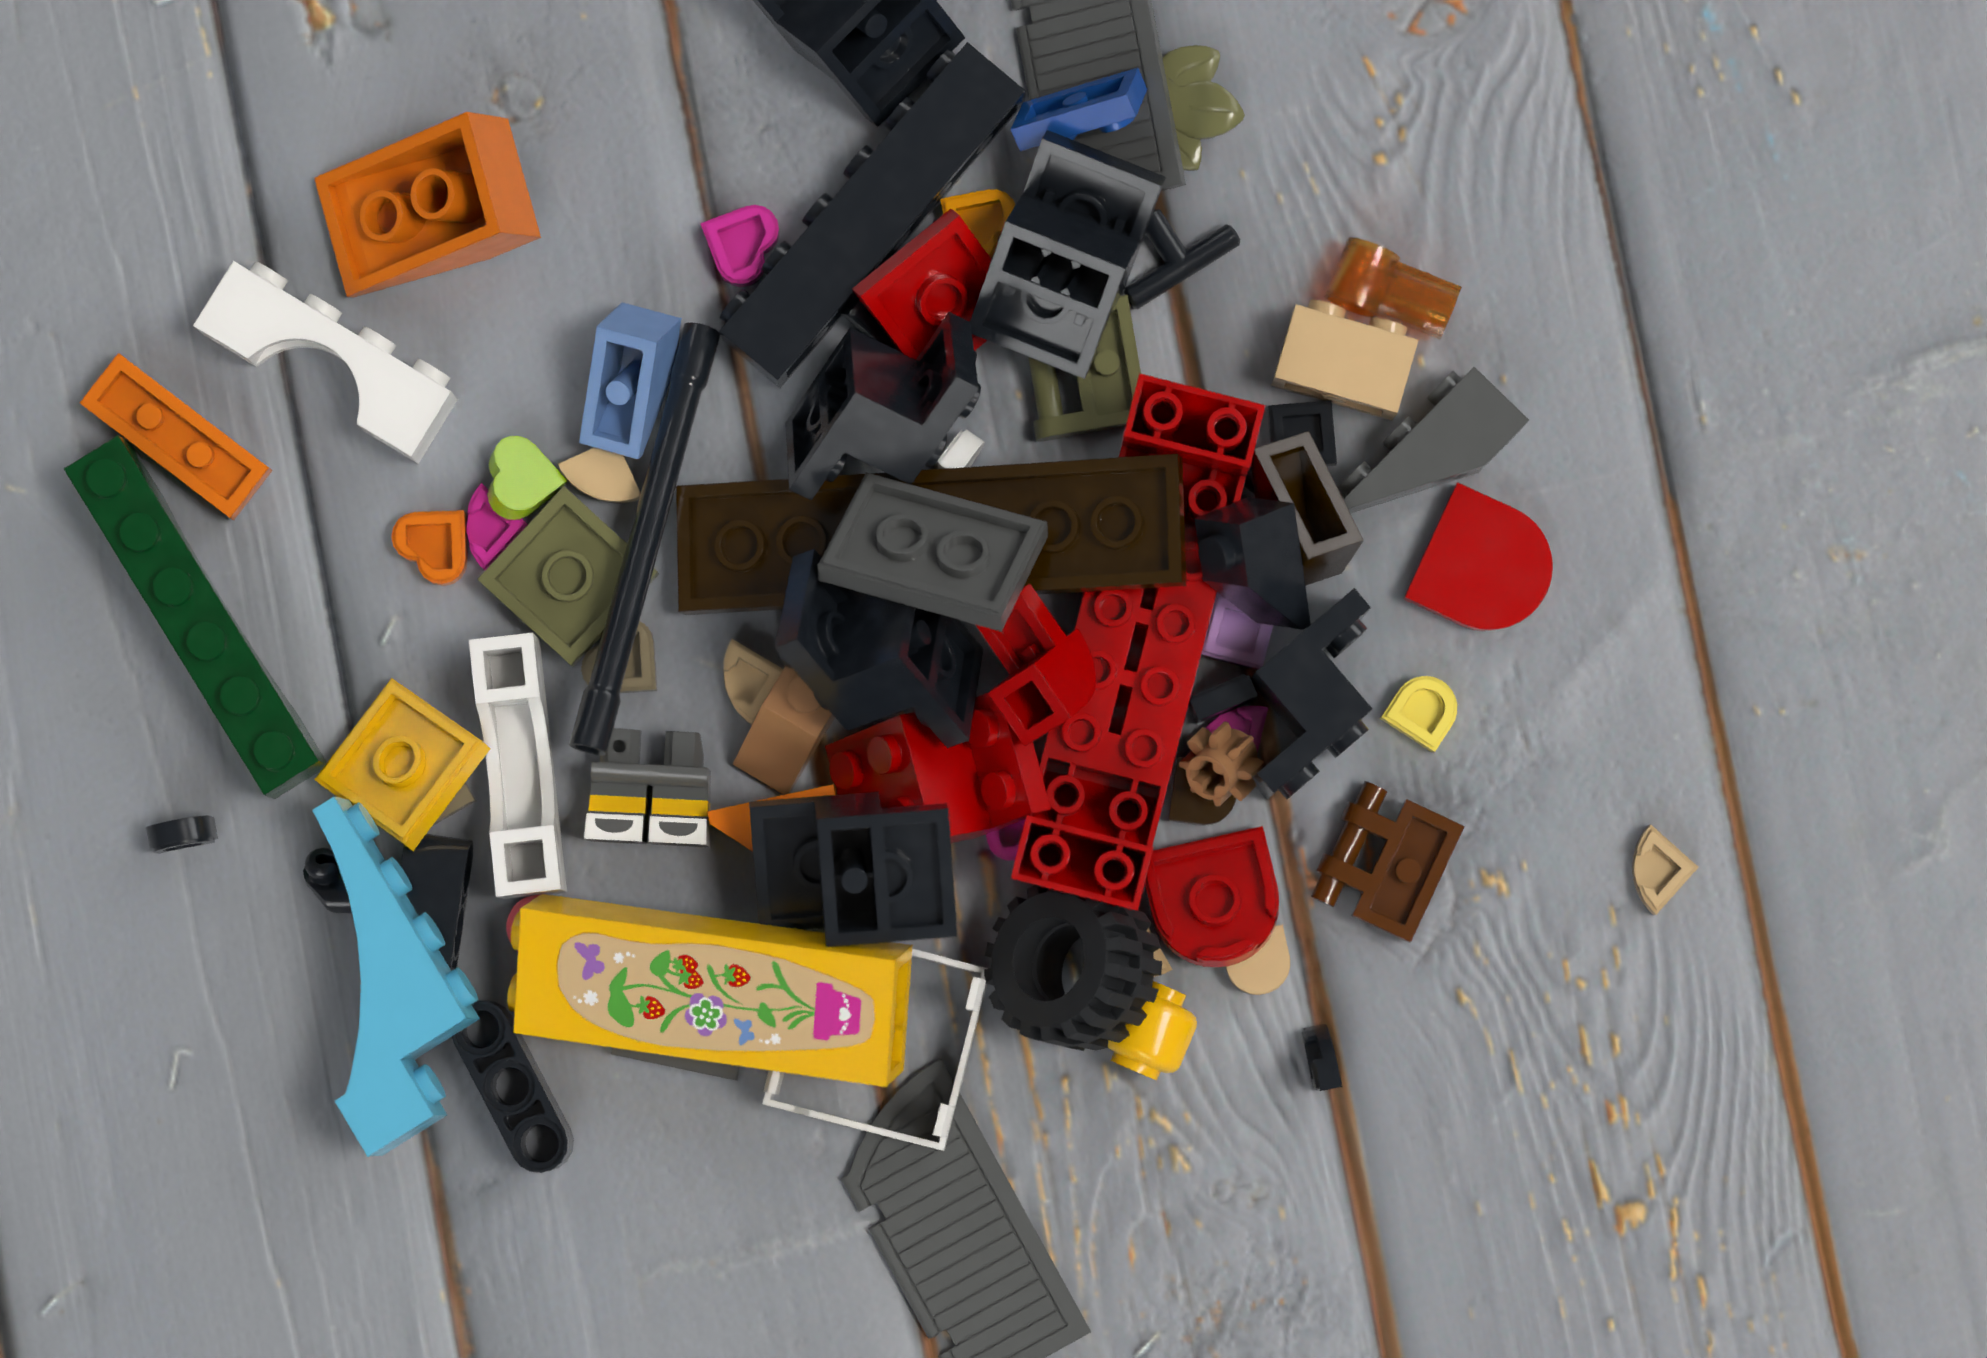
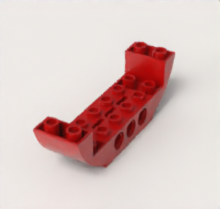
[1010,373,1266,911]

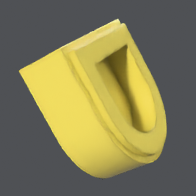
[1380,676,1457,753]

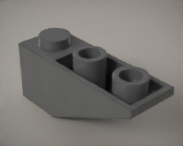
[1338,367,1529,514]

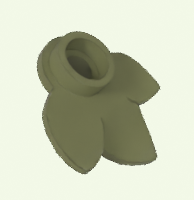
[1163,45,1245,171]

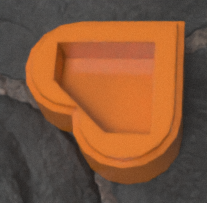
[391,510,468,586]

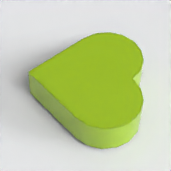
[487,436,568,520]

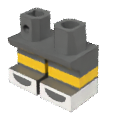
[584,728,711,848]

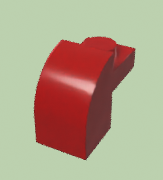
[975,583,1096,747]

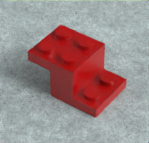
[825,693,1051,843]

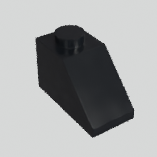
[1194,497,1311,630]

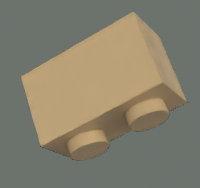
[1271,299,1419,421]

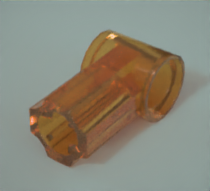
[1324,237,1462,340]

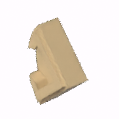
[558,447,641,503]
[723,639,783,725]
[1632,825,1699,915]

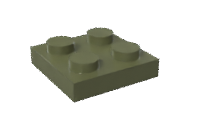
[477,486,659,667]

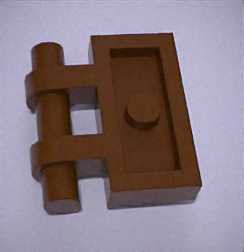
[1311,781,1465,943]

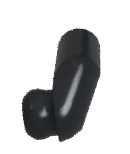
[303,847,352,913]

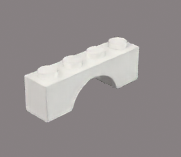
[193,261,458,464]
[469,633,567,899]

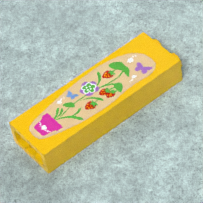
[507,894,913,1087]

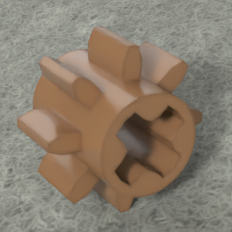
[1179,722,1265,806]

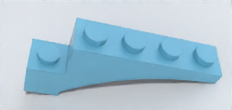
[312,796,480,1157]

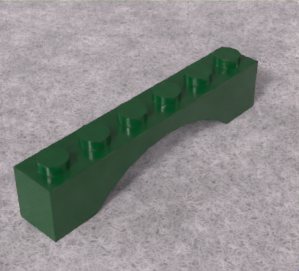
[64,435,327,799]

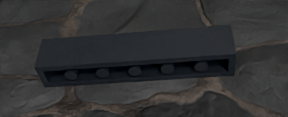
[719,42,1026,389]

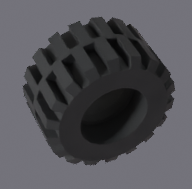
[984,885,1162,1051]

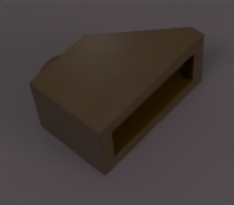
[1251,431,1364,586]

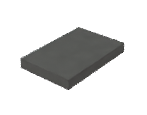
[818,472,1048,632]

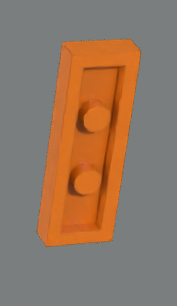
[80,353,273,521]

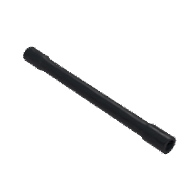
[569,322,720,756]

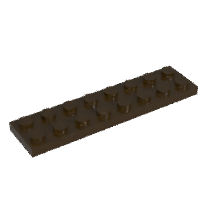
[676,454,1186,615]

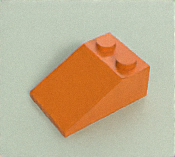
[314,112,541,298]

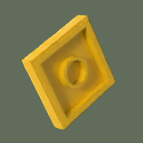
[314,678,491,851]

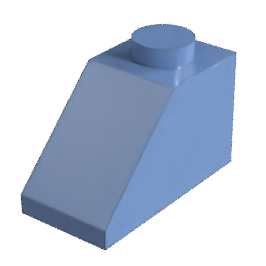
[579,302,682,459]

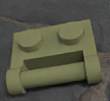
[1028,295,1141,441]

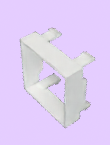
[762,929,988,1151]

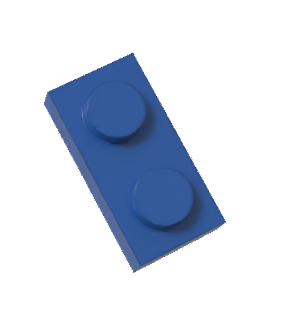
[1010,67,1148,151]

